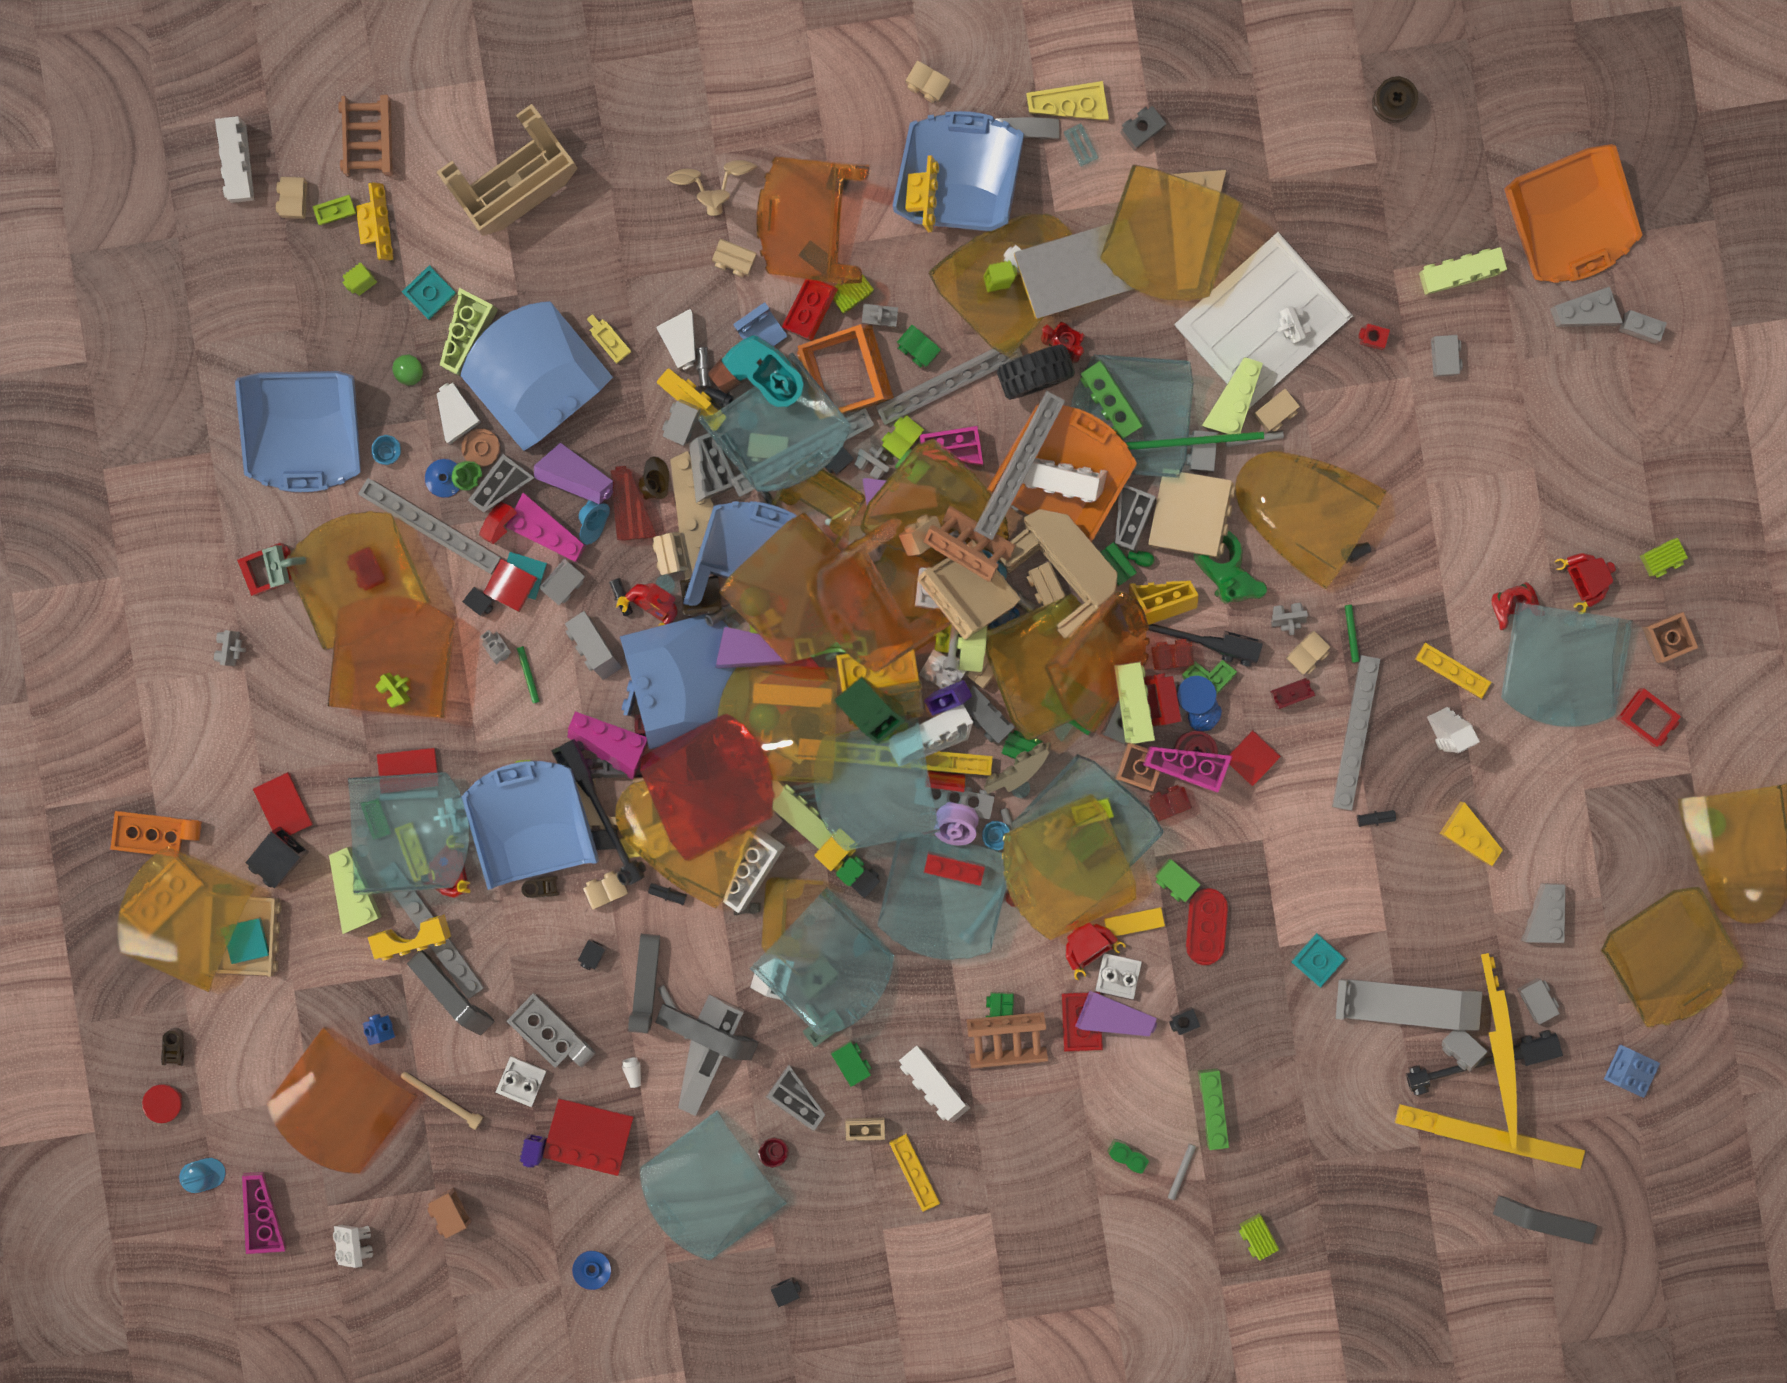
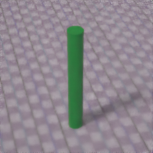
[1344,604,1360,663]
[516,646,540,704]

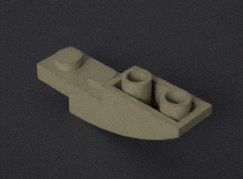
[984,742,1051,794]

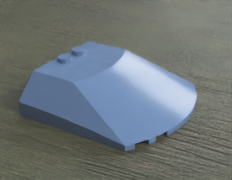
[893,111,1024,231]
[460,301,613,451]
[235,371,361,492]
[619,613,750,749]
[462,761,599,890]

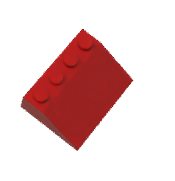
[543,1098,634,1176]

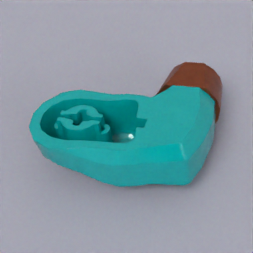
[708,335,803,407]

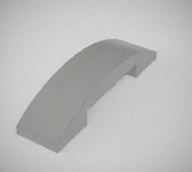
[995,117,1059,139]

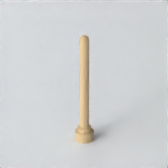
[401,1072,484,1130]

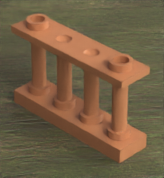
[338,95,393,177]
[924,506,1016,582]
[966,1012,1048,1068]

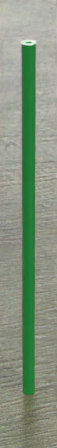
[1126,431,1264,450]

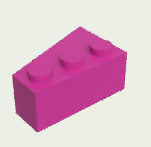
[920,426,983,466]

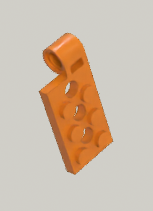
[110,811,202,857]

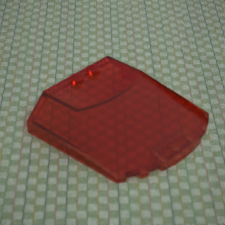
[641,713,775,861]

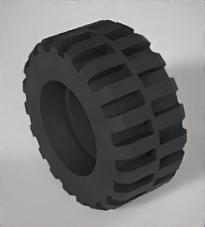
[997,344,1075,400]

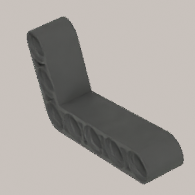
[628,933,660,1034]
[407,950,495,1036]
[655,1004,759,1061]
[1493,1195,1598,1244]

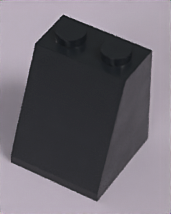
[245,827,309,889]

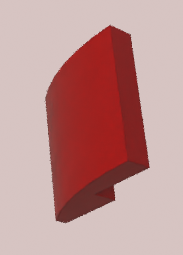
[479,501,517,544]
[483,559,537,612]
[1228,730,1281,786]
[925,770,965,792]

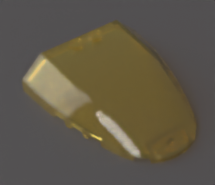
[928,213,1072,357]
[860,439,1009,563]
[1235,451,1387,590]
[615,777,767,909]
[1678,783,1787,924]

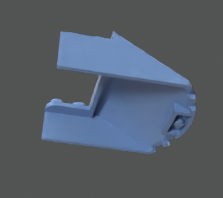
[683,501,825,638]

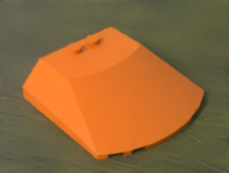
[1504,144,1642,283]
[987,405,1137,542]

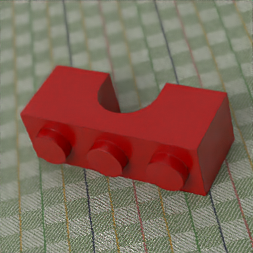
[924,851,985,886]

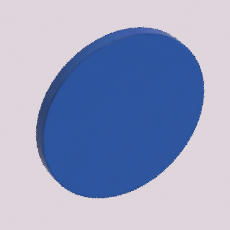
[1177,676,1216,714]

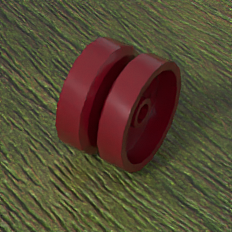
[1173,731,1218,754]

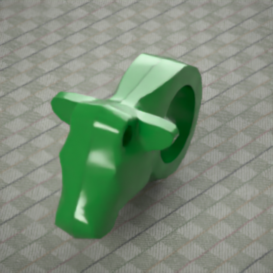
[1194,531,1267,604]

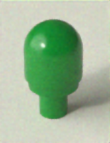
[1127,550,1155,567]

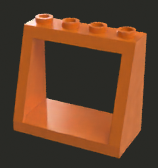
[797,324,894,420]

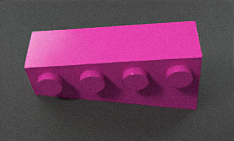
[506,493,586,563]
[567,711,647,780]
[1143,747,1232,793]
[242,1172,287,1254]

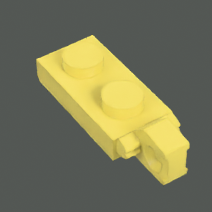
[587,314,631,364]

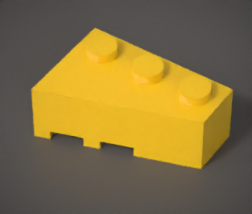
[1129,580,1199,626]

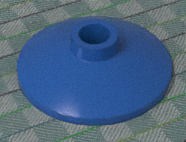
[425,459,459,498]
[572,1251,611,1290]

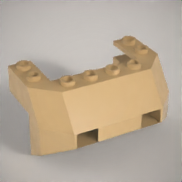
[437,104,577,236]
[999,509,1117,645]

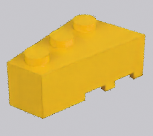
[1439,801,1503,866]

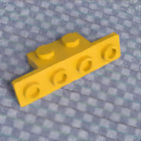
[905,155,939,233]
[356,182,393,261]
[657,368,726,432]

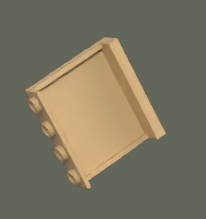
[1148,469,1236,559]
[917,539,1021,640]
[201,895,281,977]

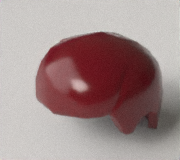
[758,1137,789,1168]

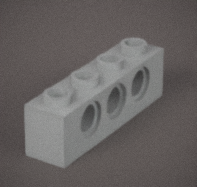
[914,777,994,819]

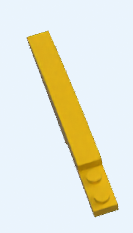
[798,739,993,776]
[1481,953,1517,1149]
[1395,1104,1585,1169]

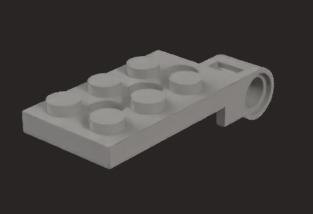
[506,993,596,1068]

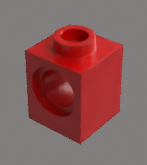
[1358,324,1390,350]

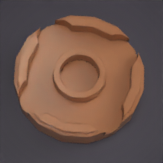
[462,429,500,467]

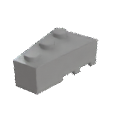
[1550,287,1623,327]
[1115,484,1157,553]
[565,611,622,680]
[1521,883,1565,943]

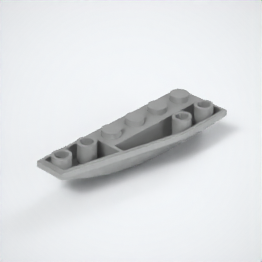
[678,994,744,1116]

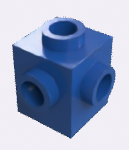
[362,1014,395,1045]

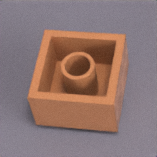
[1642,612,1698,663]
[1115,743,1160,792]
[427,1187,471,1239]

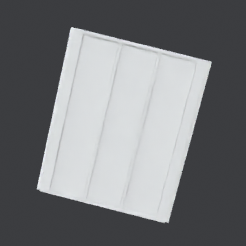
[1174,232,1353,408]

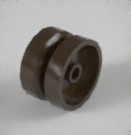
[1372,76,1419,124]

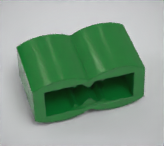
[897,325,941,368]
[1107,1139,1149,1174]

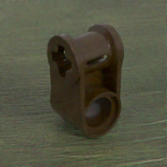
[521,876,560,898]
[161,1028,184,1066]

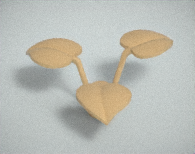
[667,160,757,216]

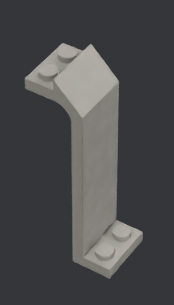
[1336,978,1482,1030]

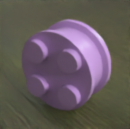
[934,802,979,845]

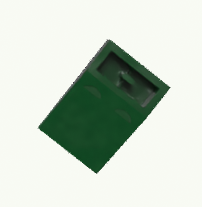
[834,676,906,744]

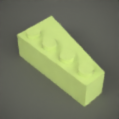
[1419,247,1507,295]
[440,288,498,377]
[1202,357,1263,434]
[957,626,987,672]
[1114,662,1155,744]
[756,774,835,849]
[329,846,382,934]

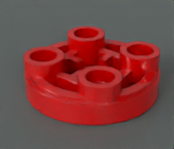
[142,1084,182,1123]

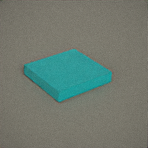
[402,265,457,320]
[507,552,547,600]
[222,917,269,964]
[1291,933,1346,988]

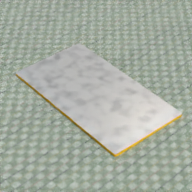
[1014,219,1149,319]

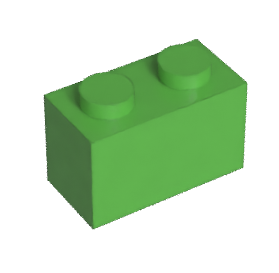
[1154,858,1200,902]

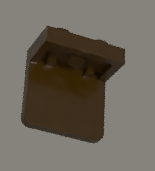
[680,576,721,616]

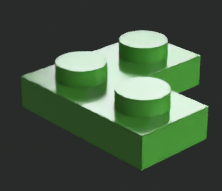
[1182,660,1237,696]

